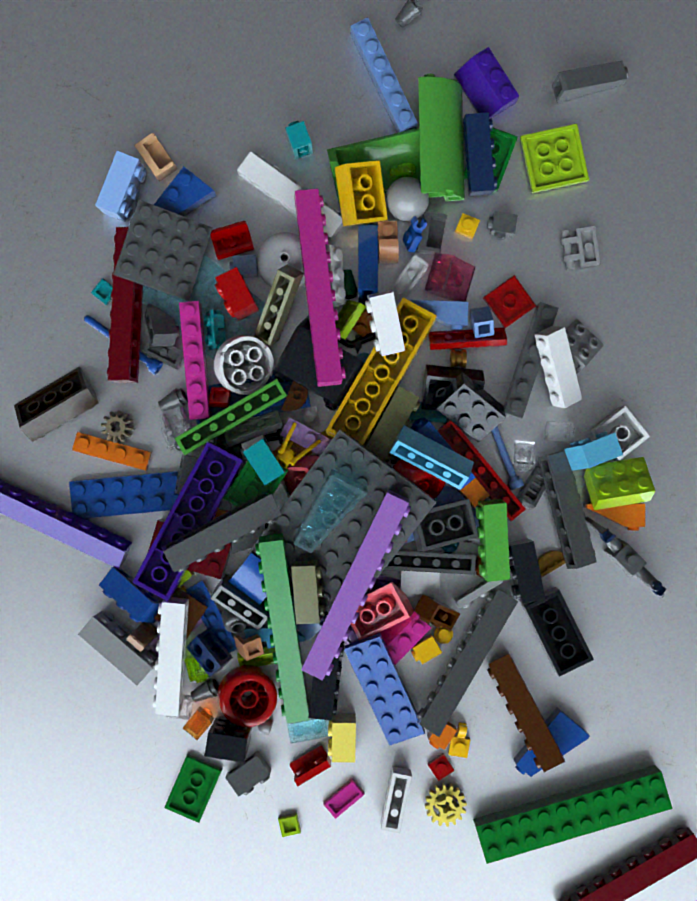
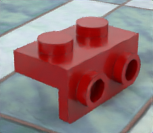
[210,221,255,260]

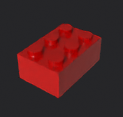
[214,267,260,321]

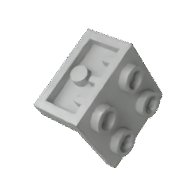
[566,319,604,374]

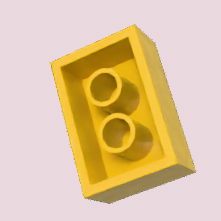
[335,161,388,227]

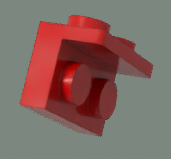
[289,745,331,787]

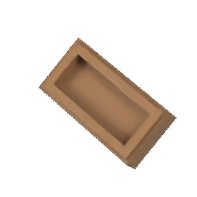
[126,622,158,652]

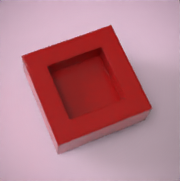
[209,387,231,408]
[428,753,454,781]

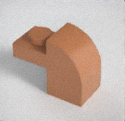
[378,221,399,264]

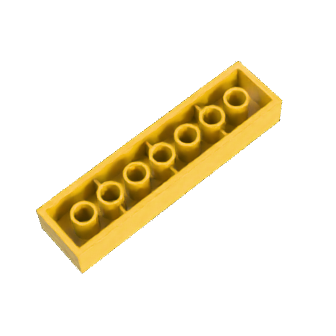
[326,297,437,446]

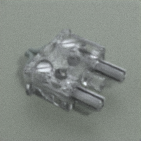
[159,407,194,452]

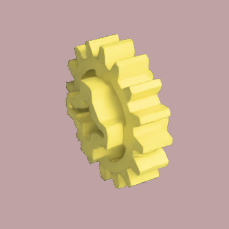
[425,783,467,827]

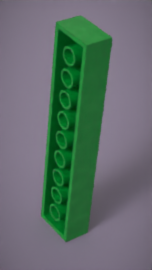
[473,765,673,864]

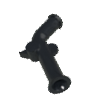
[338,332,376,354]

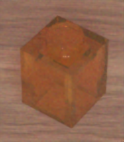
[183,706,214,740]

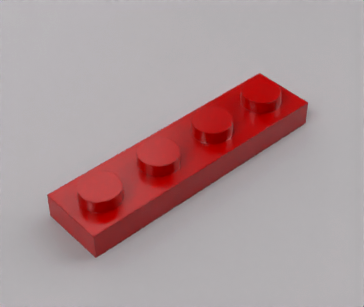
[428,327,507,350]

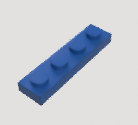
[186,580,237,653]

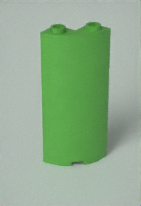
[418,74,465,202]
[327,128,421,204]

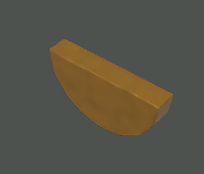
[538,550,565,578]

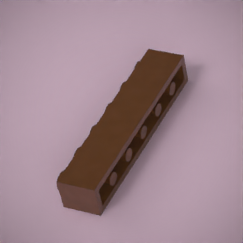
[487,653,565,772]

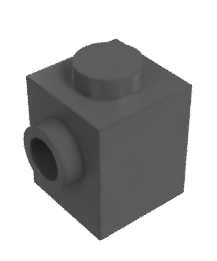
[487,211,518,239]

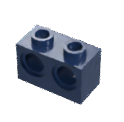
[186,628,233,677]

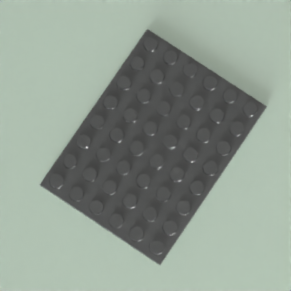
[248,428,437,612]

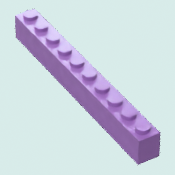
[301,489,411,681]

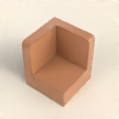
[234,634,264,661]

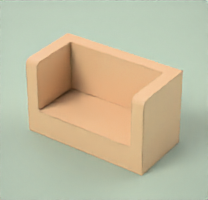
[134,133,178,182]

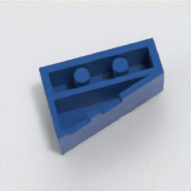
[154,166,217,217]
[99,567,160,623]

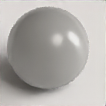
[386,177,429,221]

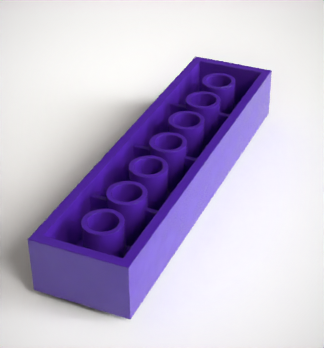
[132,441,245,601]

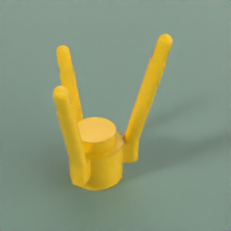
[276,422,321,468]

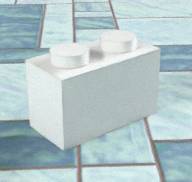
[399,571,440,598]

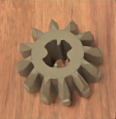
[101,411,134,443]

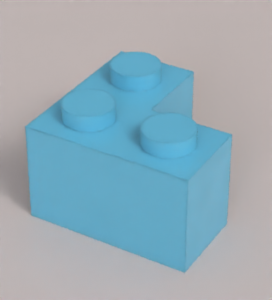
[564,431,623,471]

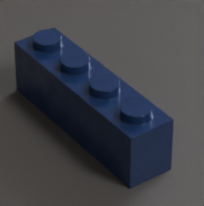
[463,112,497,196]

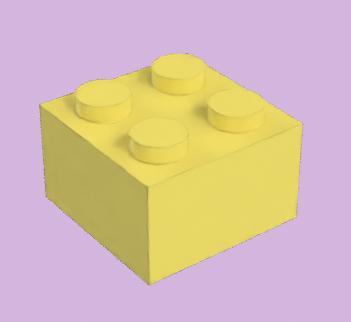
[328,714,356,763]

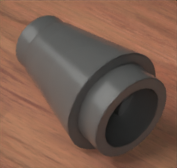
[395,0,423,28]
[158,388,188,412]
[191,679,219,702]

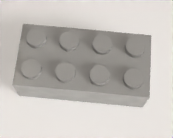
[78,611,157,685]

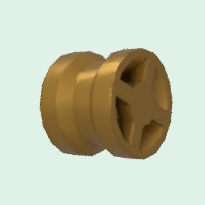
[450,349,467,368]

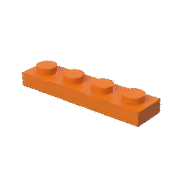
[72,432,152,471]

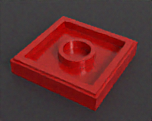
[483,275,536,328]

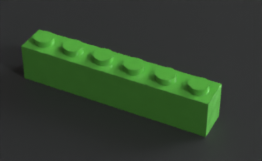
[174,379,287,455]

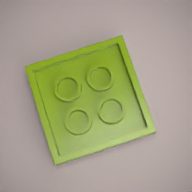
[520,124,589,194]

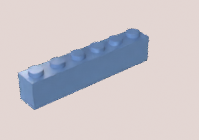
[350,18,418,133]

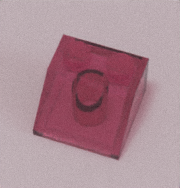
[425,253,476,302]

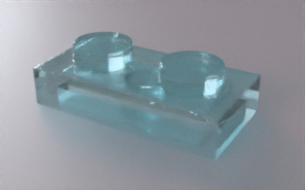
[287,718,328,744]

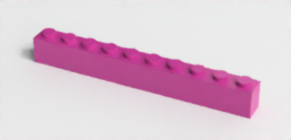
[294,189,345,387]

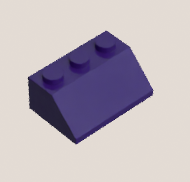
[454,47,519,119]

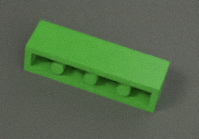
[476,499,510,582]

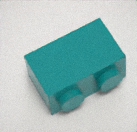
[285,121,313,160]

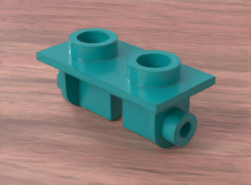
[204,310,226,351]

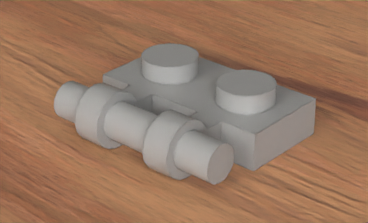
[561,226,601,270]

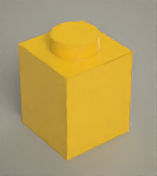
[411,633,442,665]

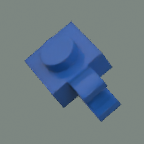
[402,216,427,253]

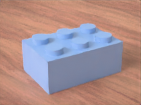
[95,151,147,222]

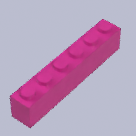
[179,301,212,420]

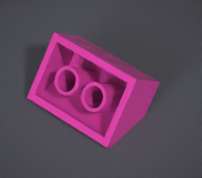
[372,608,431,665]

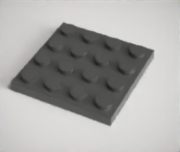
[113,199,213,301]

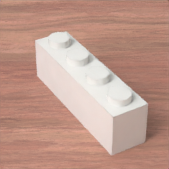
[534,326,582,408]

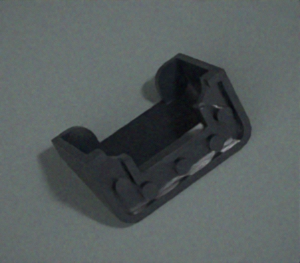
[272,326,364,411]

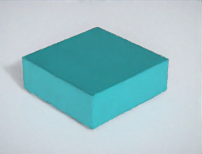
[91,278,113,305]

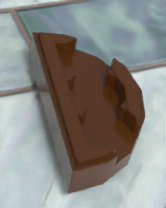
[282,381,308,412]

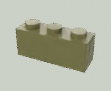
[291,560,325,624]

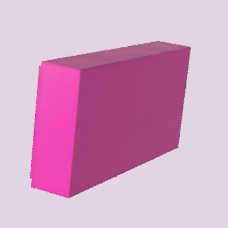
[323,778,365,819]

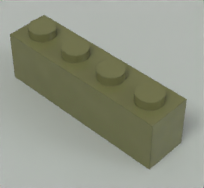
[254,264,304,346]
[365,386,421,463]

